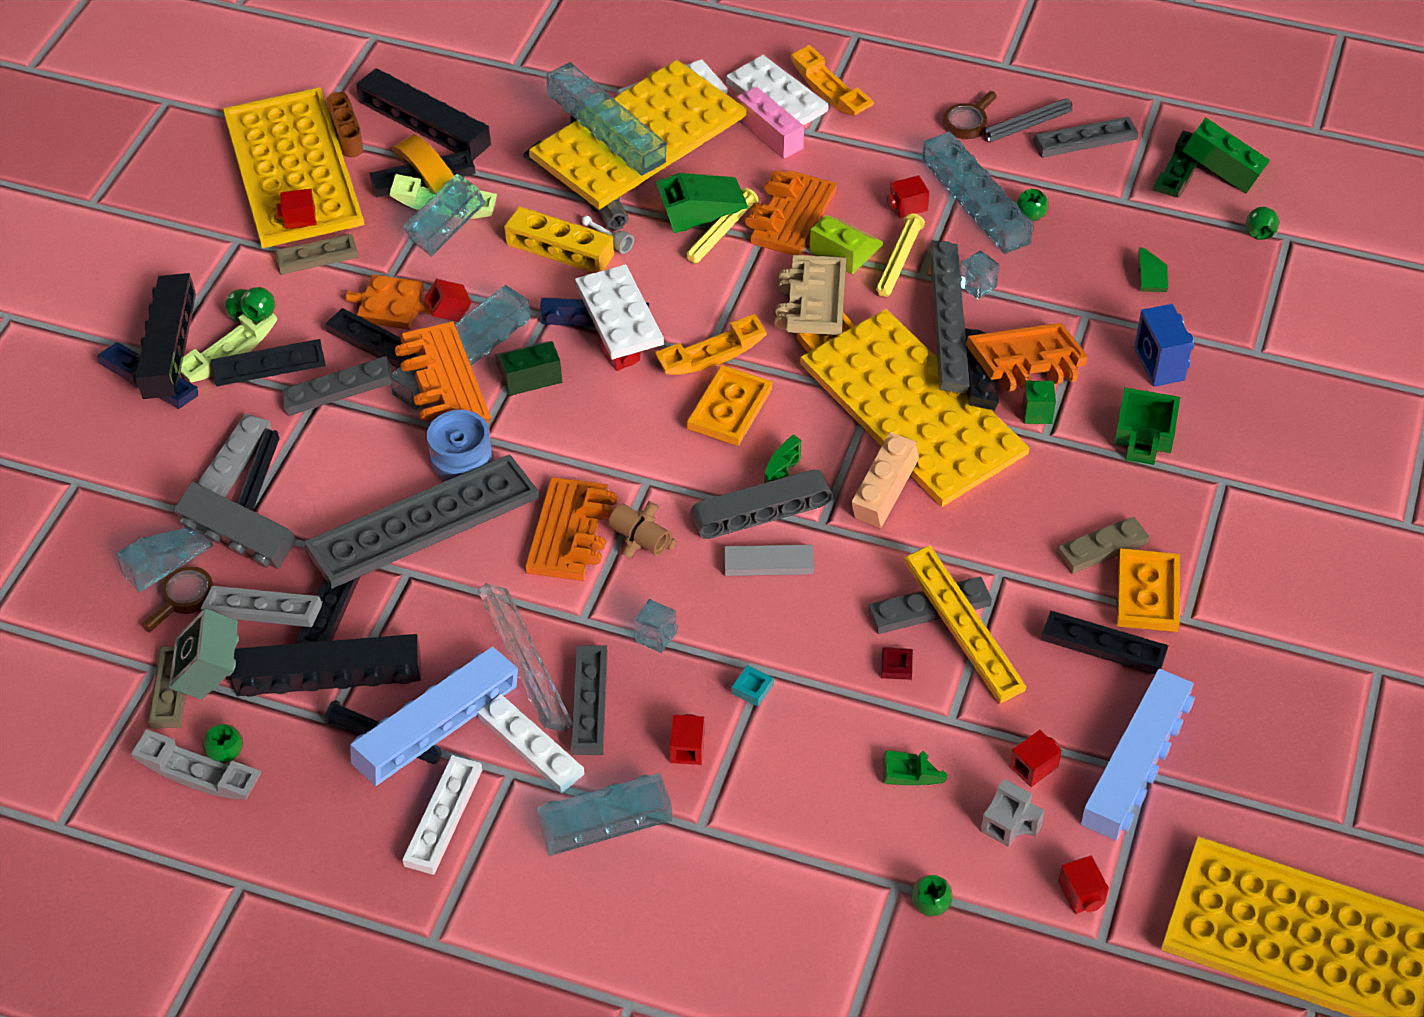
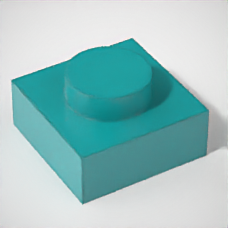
[732,665,774,707]

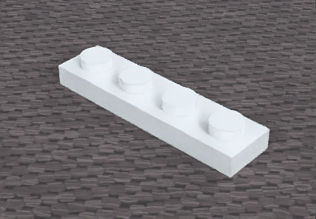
[477,694,585,793]
[403,755,482,875]

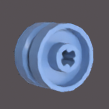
[427,410,492,481]

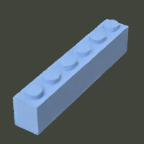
[350,646,518,786]
[1081,668,1195,841]

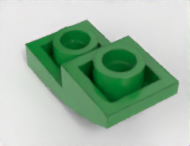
[764,434,802,483]

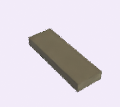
[275,234,359,275]
[148,646,186,728]

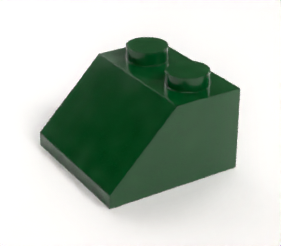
[495,341,562,396]

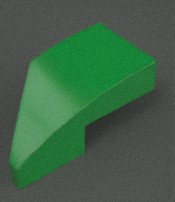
[1138,247,1168,292]
[882,750,947,785]

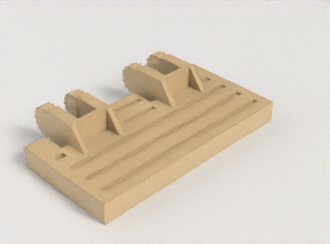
[774,255,846,335]

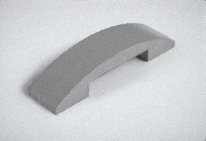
[131,729,261,799]

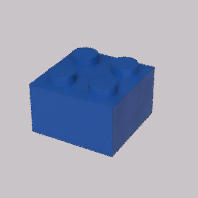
[1134,304,1194,387]

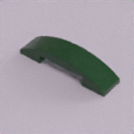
[1152,130,1198,198]

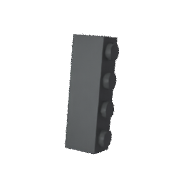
[174,481,296,569]

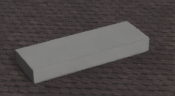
[725,545,814,576]

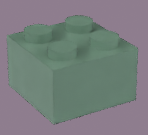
[169,608,239,700]

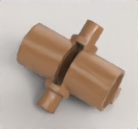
[609,501,677,558]

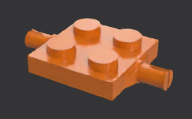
[346,274,431,330]

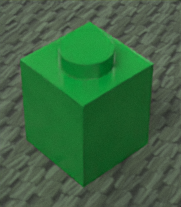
[1023,381,1056,424]

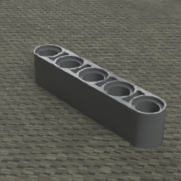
[690,469,833,539]

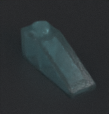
[116,528,213,592]

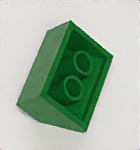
[1182,117,1270,194]

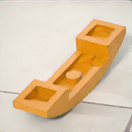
[791,45,874,116]
[391,134,458,196]
[655,313,766,375]

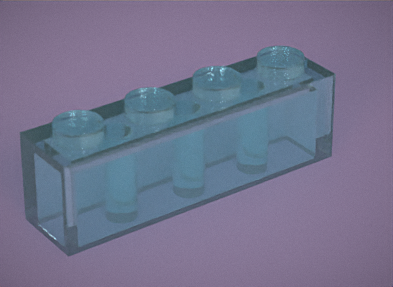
[537,773,672,856]

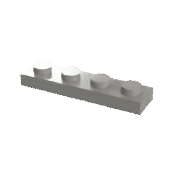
[197,414,272,497]
[201,586,322,627]

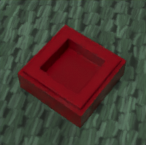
[881,647,913,680]

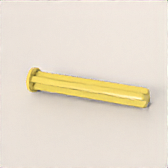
[686,188,758,264]
[876,213,925,297]

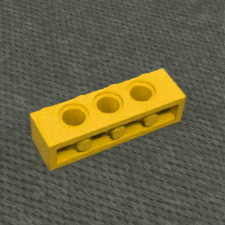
[505,206,614,273]

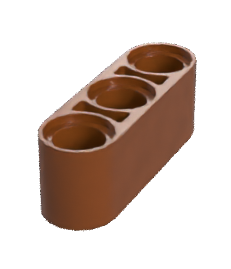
[326,92,364,157]

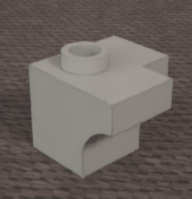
[981,779,1045,847]

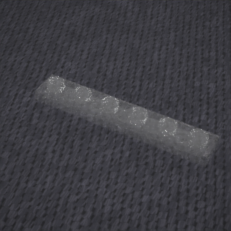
[479,583,573,732]

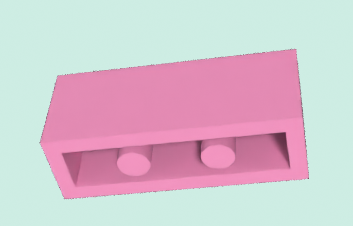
[737,86,804,159]

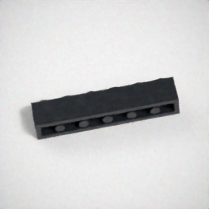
[356,68,491,161]
[133,273,196,399]
[232,634,421,697]

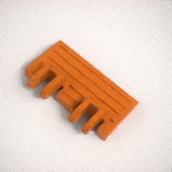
[745,170,837,256]
[394,321,491,423]
[965,323,1088,392]
[526,477,618,581]

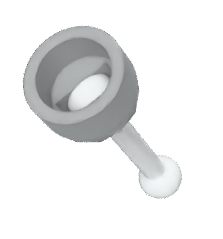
[582,216,634,254]

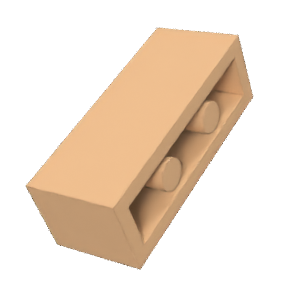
[852,432,919,528]

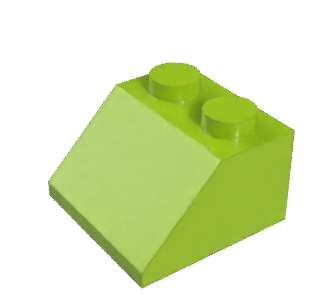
[810,215,883,274]

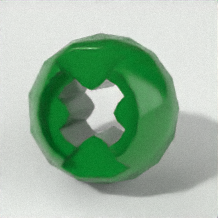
[1016,189,1049,222]
[1245,207,1280,240]
[240,287,276,321]
[225,289,248,322]
[203,724,243,763]
[911,875,953,917]

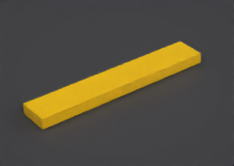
[904,545,1027,704]

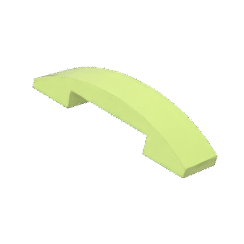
[390,174,497,219]
[181,314,277,382]

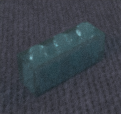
[403,173,486,257]

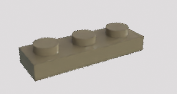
[1057,516,1149,574]

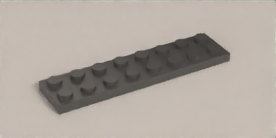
[304,454,539,589]

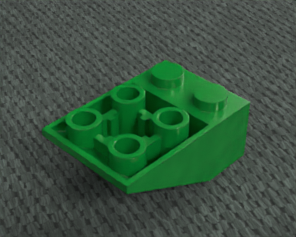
[656,173,748,234]

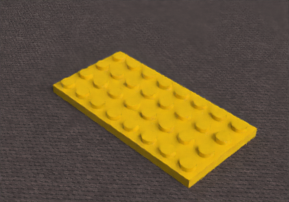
[529,60,747,210]
[223,87,364,248]
[800,309,1030,507]
[1161,836,1424,1017]

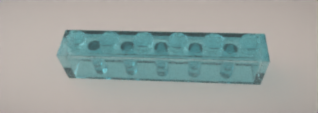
[546,62,666,176]
[391,285,531,410]

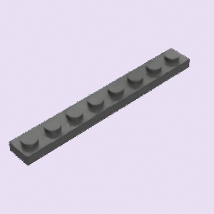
[929,240,970,394]

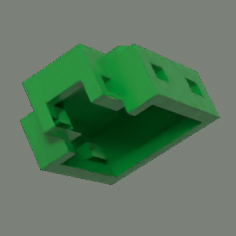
[1114,387,1181,465]

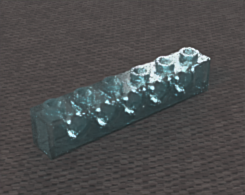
[922,131,1034,254]

